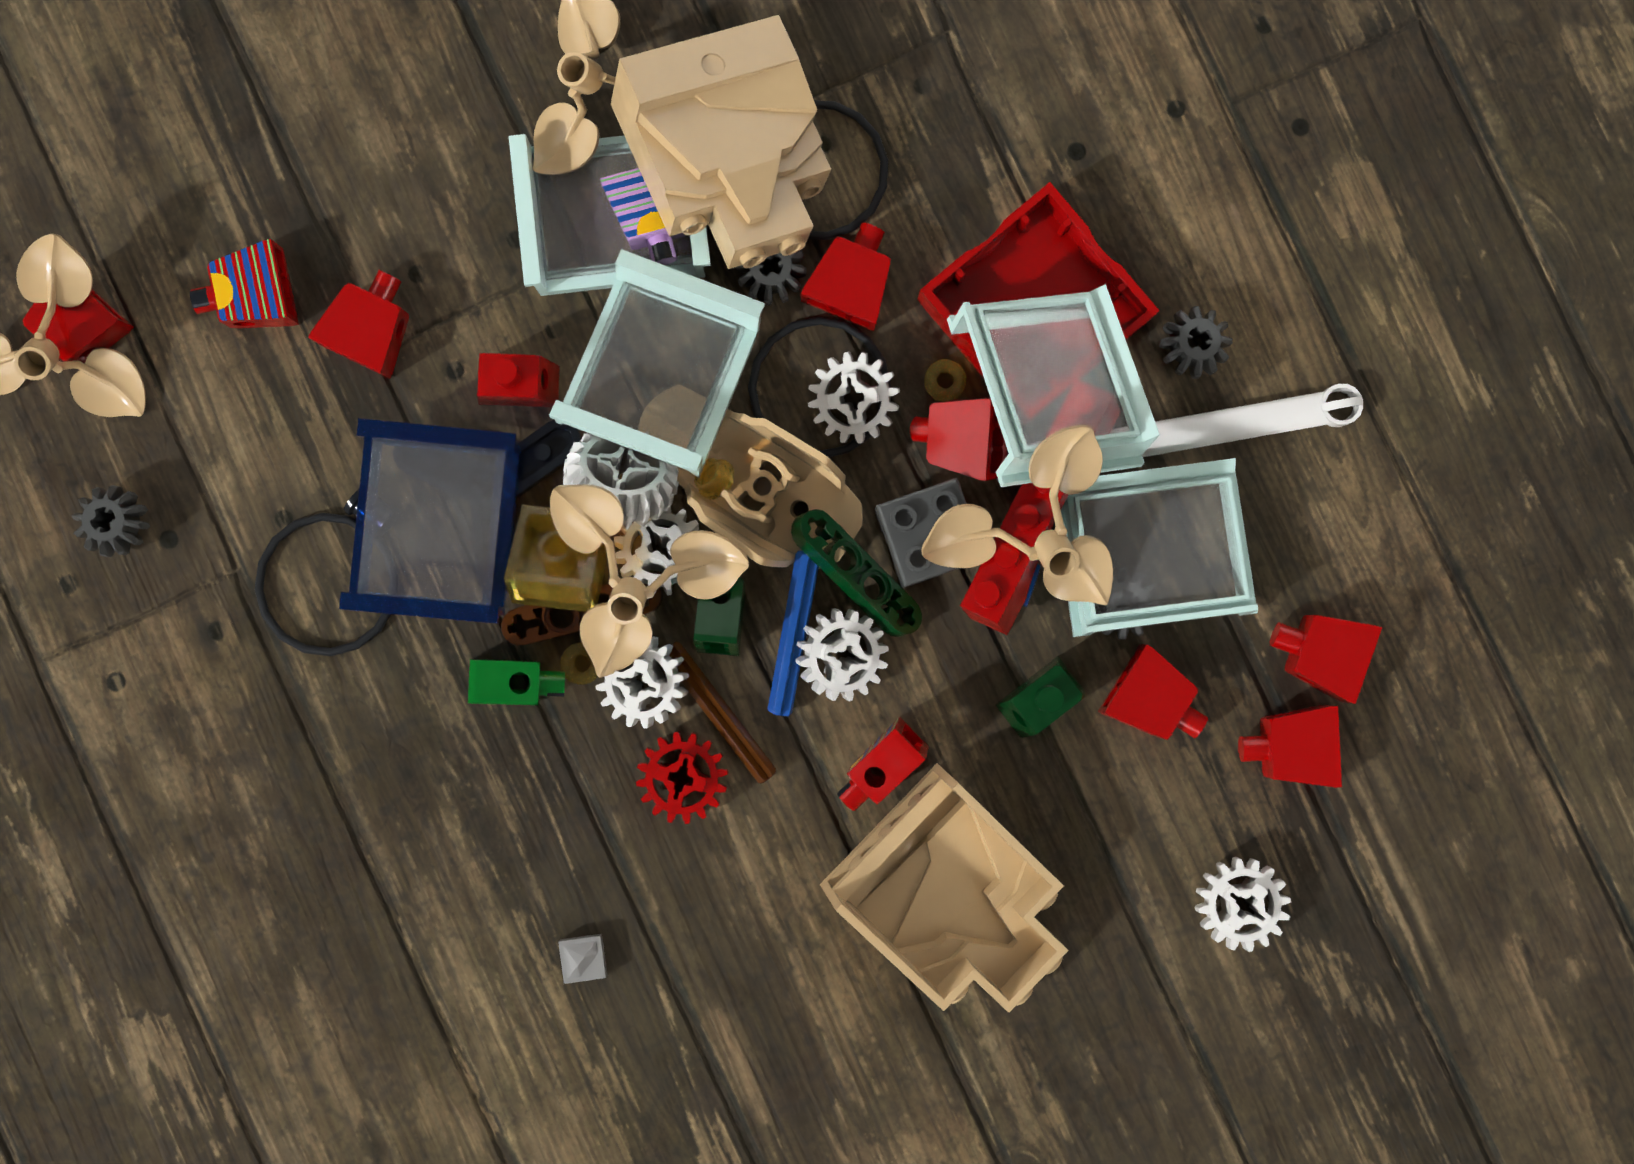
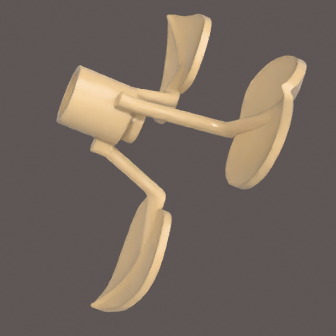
[532,0,621,175]
[0,233,146,417]
[921,425,1113,605]
[550,484,749,678]

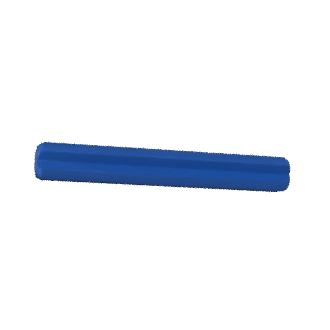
[768,550,819,716]

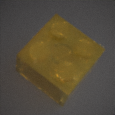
[504,504,611,612]

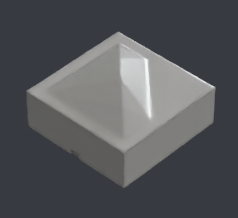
[558,933,608,984]

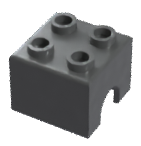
[874,478,967,588]

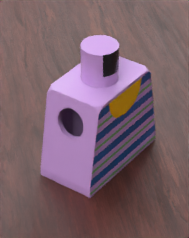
[600,168,687,265]

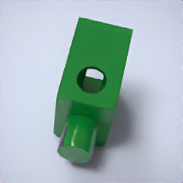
[468,659,565,705]

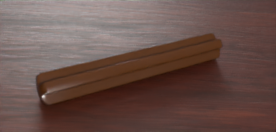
[669,641,776,784]

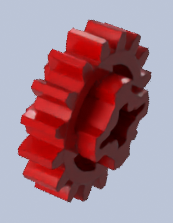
[636,731,729,824]

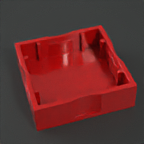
[917,182,1160,426]

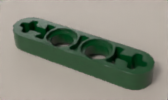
[791,509,922,637]

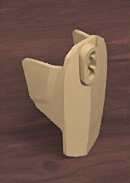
[638,384,863,569]

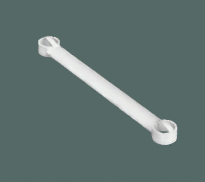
[996,384,1363,482]

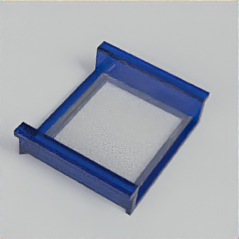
[339,418,521,624]

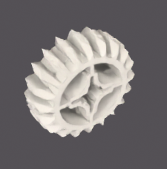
[563,426,679,530]

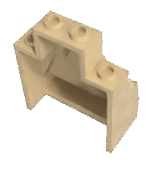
[611,15,831,269]
[820,763,1069,1012]

